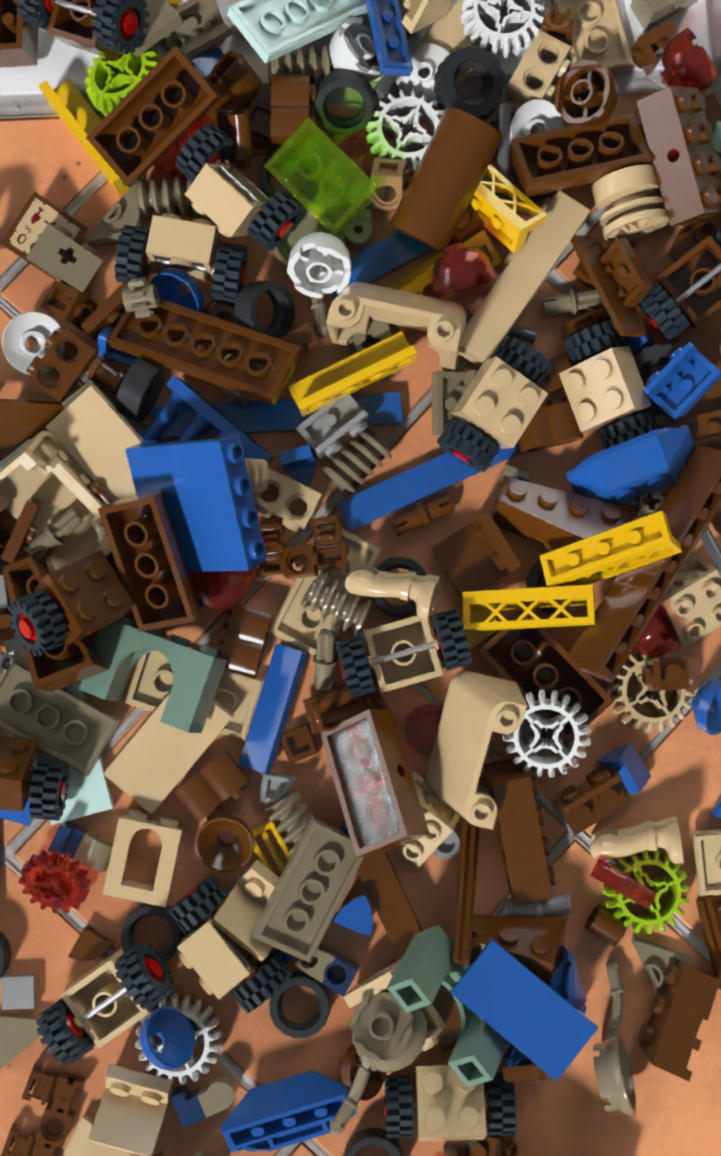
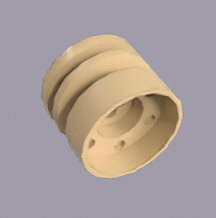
[592,164,669,242]

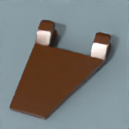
[0,399,62,456]

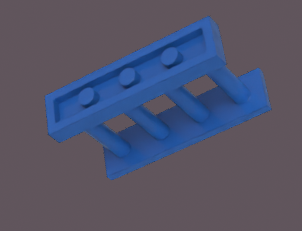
[135,375,275,466]

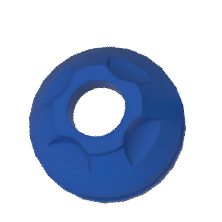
[151,268,204,312]
[691,678,721,735]
[140,1006,195,1070]

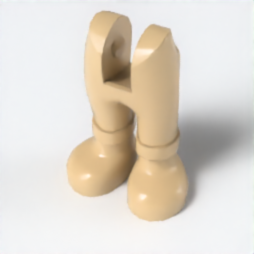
[345,565,441,621]
[590,816,684,864]

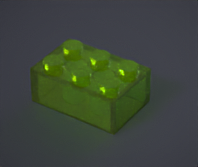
[264,118,380,238]

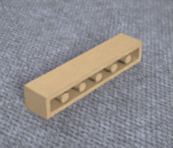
[459,190,591,368]

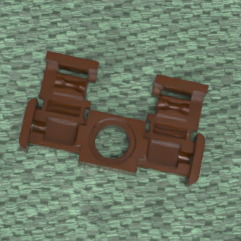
[251,516,350,582]
[1,1065,85,1156]

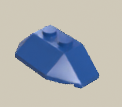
[566,425,694,504]
[502,945,587,1067]
[221,1071,357,1152]

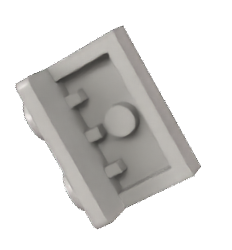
[296,394,369,459]

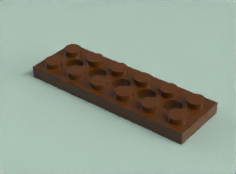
[107,298,303,405]

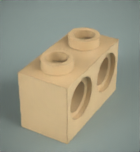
[506,30,571,104]
[252,468,323,532]

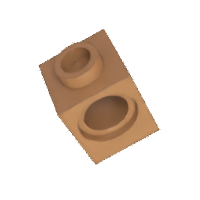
[371,158,406,211]

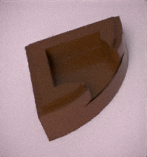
[68,926,113,961]

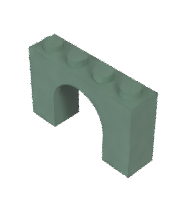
[79,616,227,734]
[387,924,508,1087]

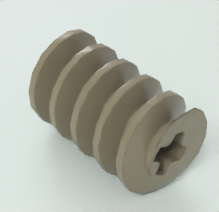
[268,46,331,88]
[137,177,201,218]
[322,426,392,493]
[300,573,372,637]
[264,791,315,855]

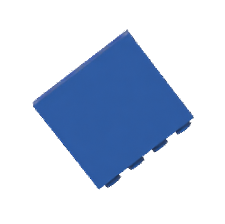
[125,432,267,572]

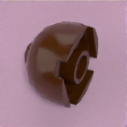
[554,60,618,125]

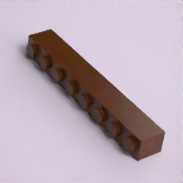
[568,445,721,683]

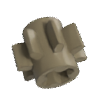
[122,277,160,319]
[627,490,666,519]

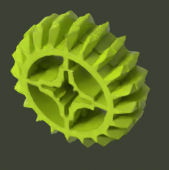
[84,46,162,116]
[602,848,690,934]

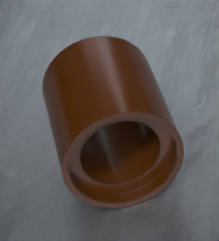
[585,904,627,947]

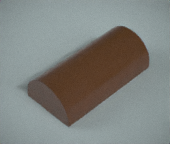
[86,46,221,187]
[388,107,503,253]
[511,112,652,197]
[98,490,201,632]
[478,609,614,744]

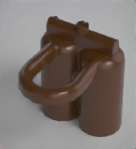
[216,106,275,168]
[303,684,363,735]

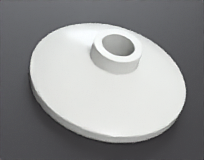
[396,43,457,105]
[510,99,564,142]
[2,312,65,375]

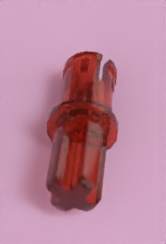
[590,858,656,908]

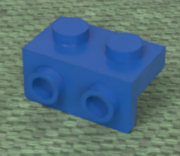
[643,342,721,422]

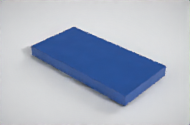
[450,938,598,1081]

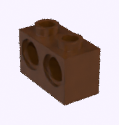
[26,328,96,402]

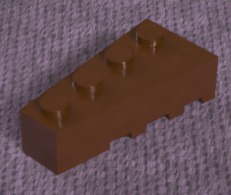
[492,476,627,578]
[1,556,109,692]
[483,758,556,906]

